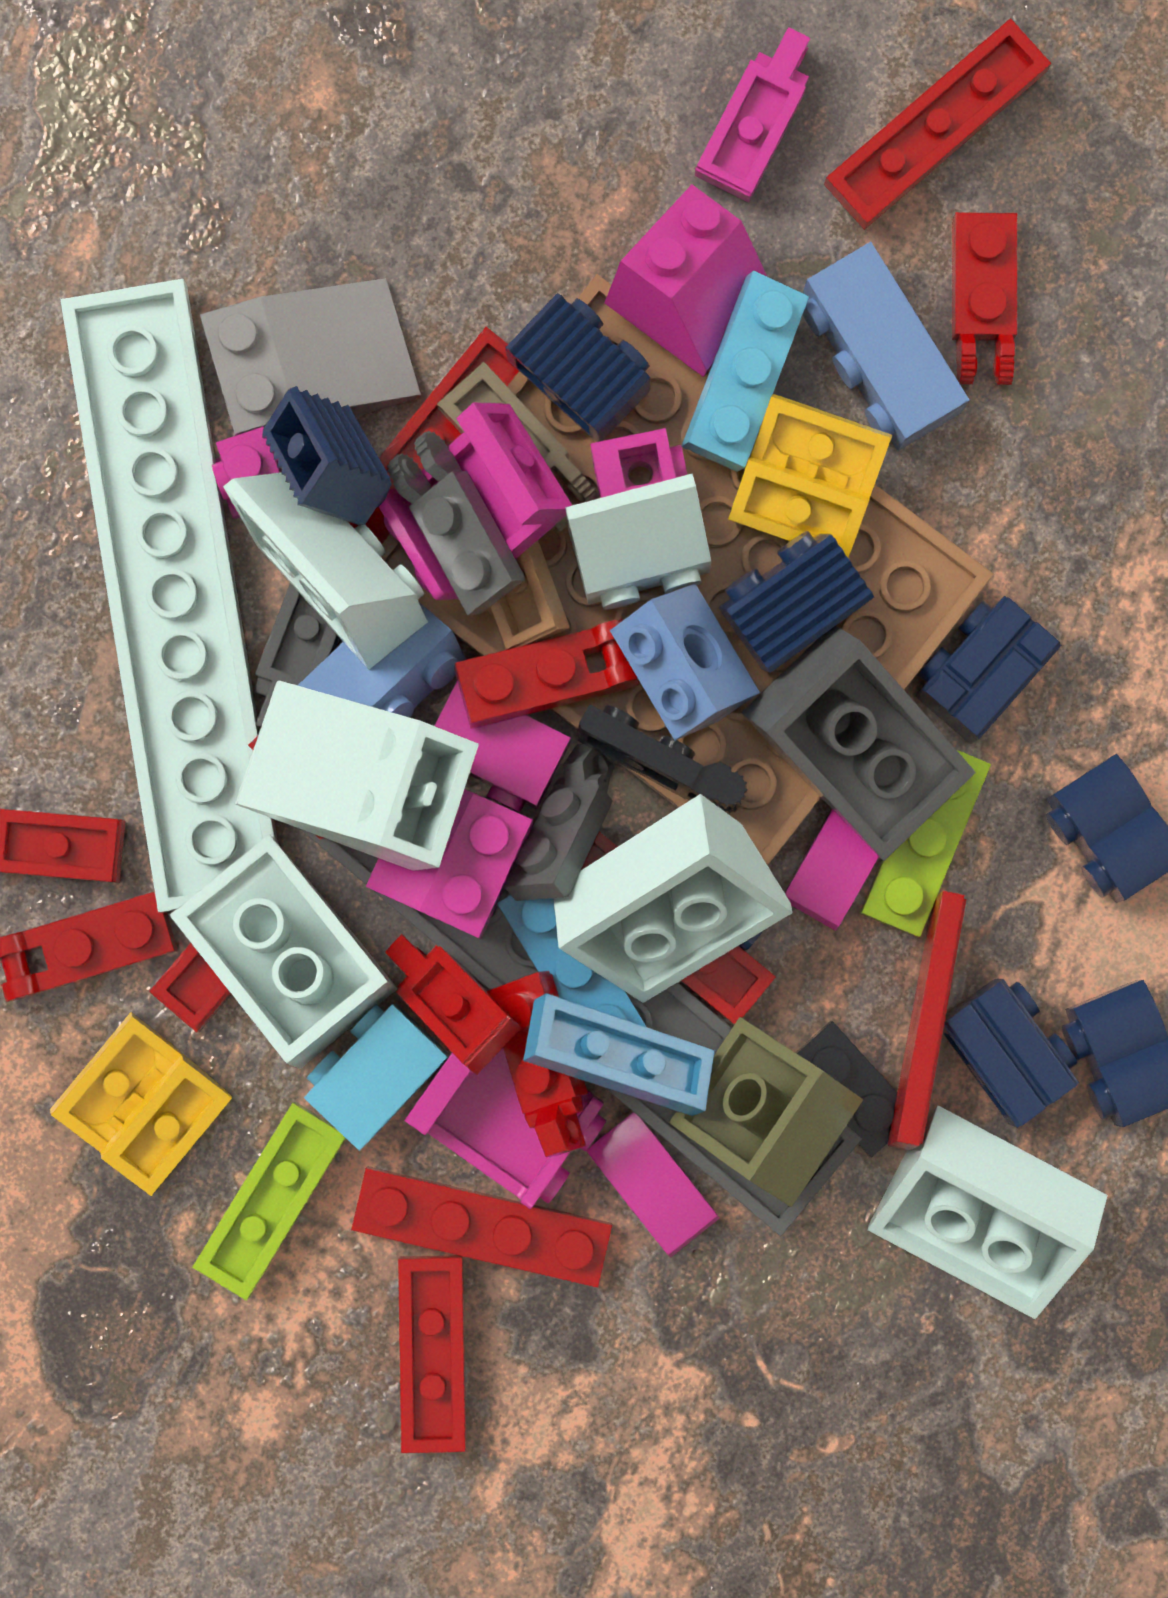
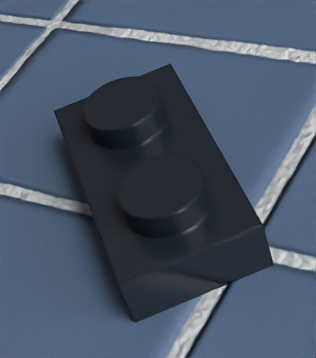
[795,1021,897,1158]

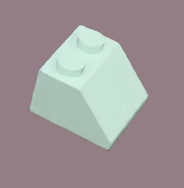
[565,473,711,609]

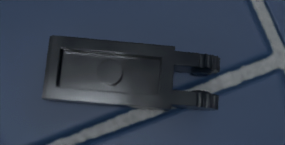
[576,705,748,814]

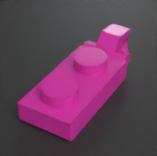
[694,27,810,203]

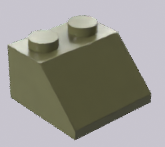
[669,1017,863,1208]

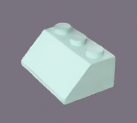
[223,472,428,670]
[554,794,793,1003]
[867,1105,1108,1319]

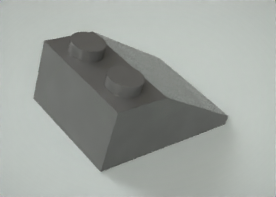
[741,626,976,861]

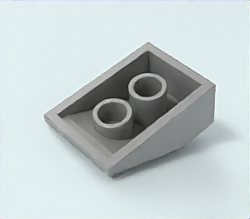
[200,278,421,435]

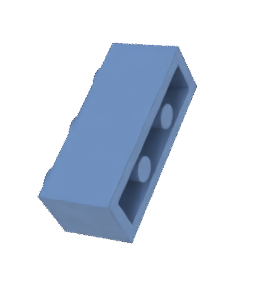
[803,241,969,451]
[297,602,466,718]

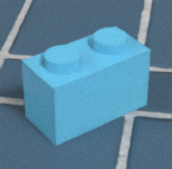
[304,1003,450,1151]

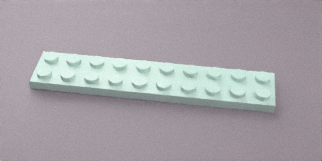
[60,279,278,912]

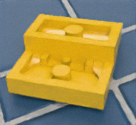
[728,394,892,558]
[50,1012,232,1196]

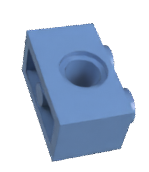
[610,584,760,741]

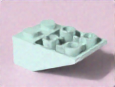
[235,681,479,871]

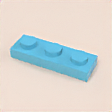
[681,270,809,472]

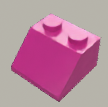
[604,184,767,377]
[366,789,534,939]

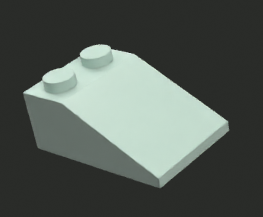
[170,834,398,1069]

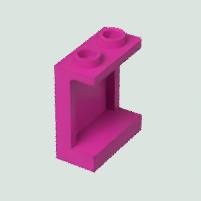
[379,402,572,600]
[404,1048,607,1209]

